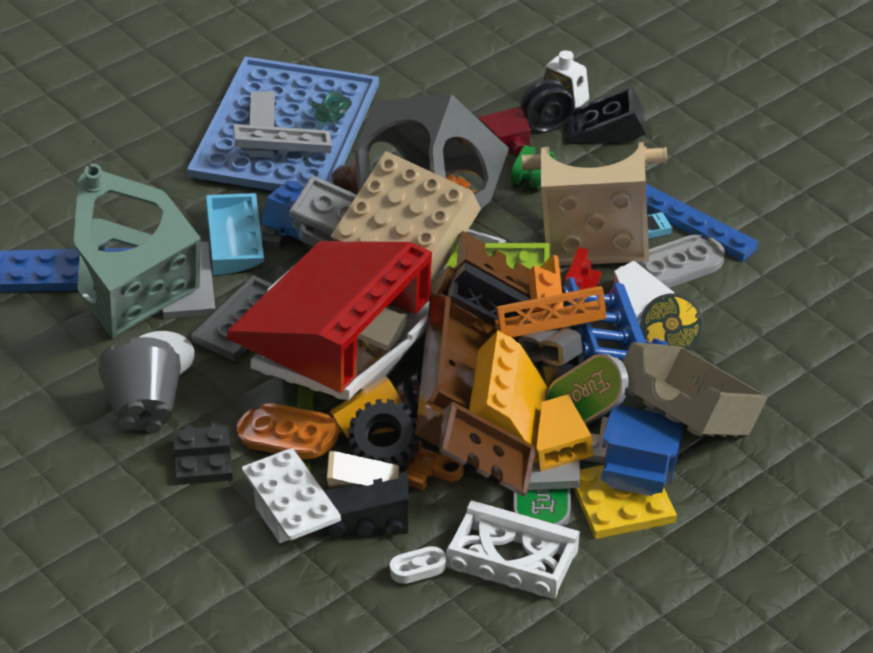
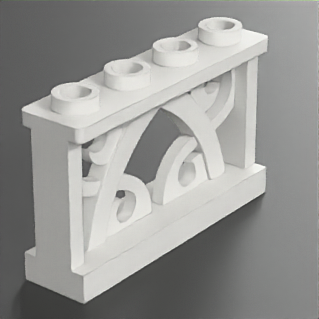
[446,500,579,599]

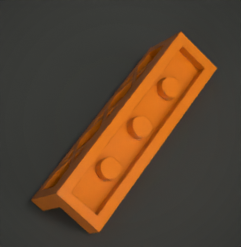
[495,286,607,337]

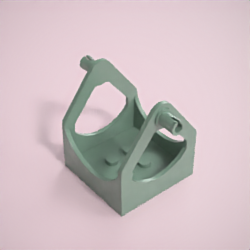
[74,164,201,339]

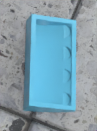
[206,193,264,275]

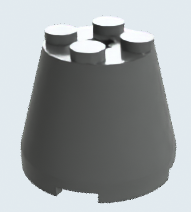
[98,337,181,433]

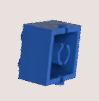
[261,180,304,240]

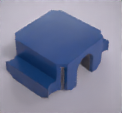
[601,406,684,496]

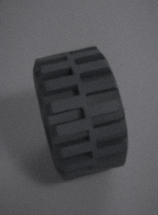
[348,399,420,470]

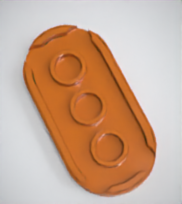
[237,403,338,459]

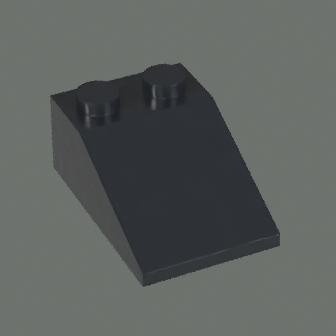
[568,86,646,143]

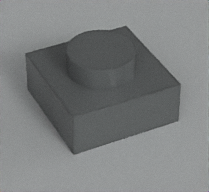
[260,224,286,250]

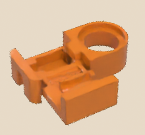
[401,441,464,491]

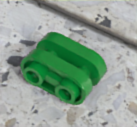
[511,145,557,190]

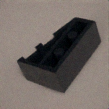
[323,472,408,537]

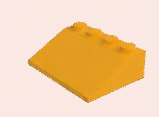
[469,331,548,464]

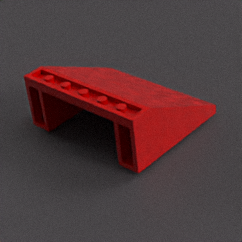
[227,241,432,393]

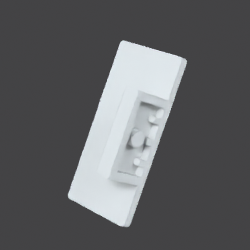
[242,448,341,543]

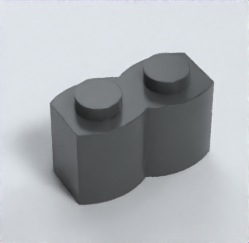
[518,329,582,366]

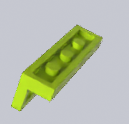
[446,243,550,269]

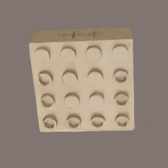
[331,151,481,284]

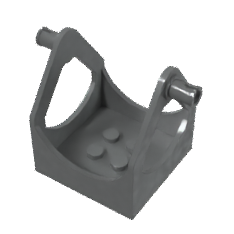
[355,94,509,208]

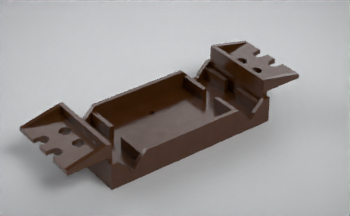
[415,230,536,497]

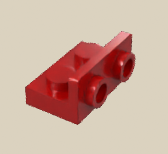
[565,247,601,303]

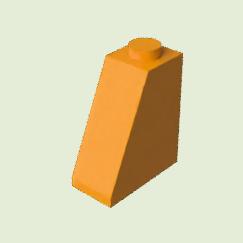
[330,376,406,438]
[537,394,593,472]

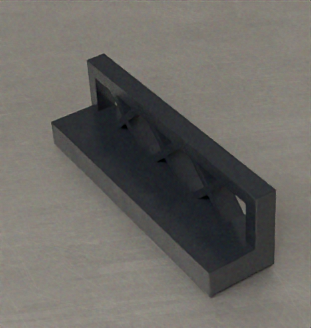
[448,262,533,338]

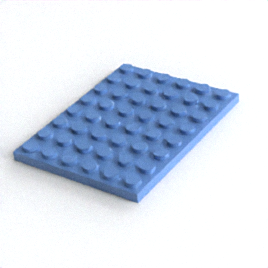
[187,57,379,191]

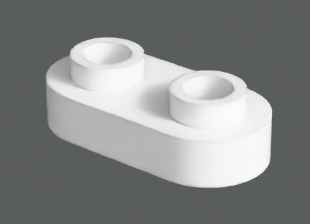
[390,547,446,584]

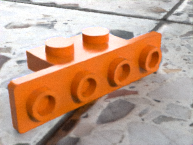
[528,255,566,331]

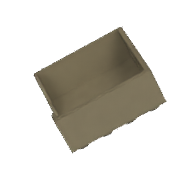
[622,342,767,437]

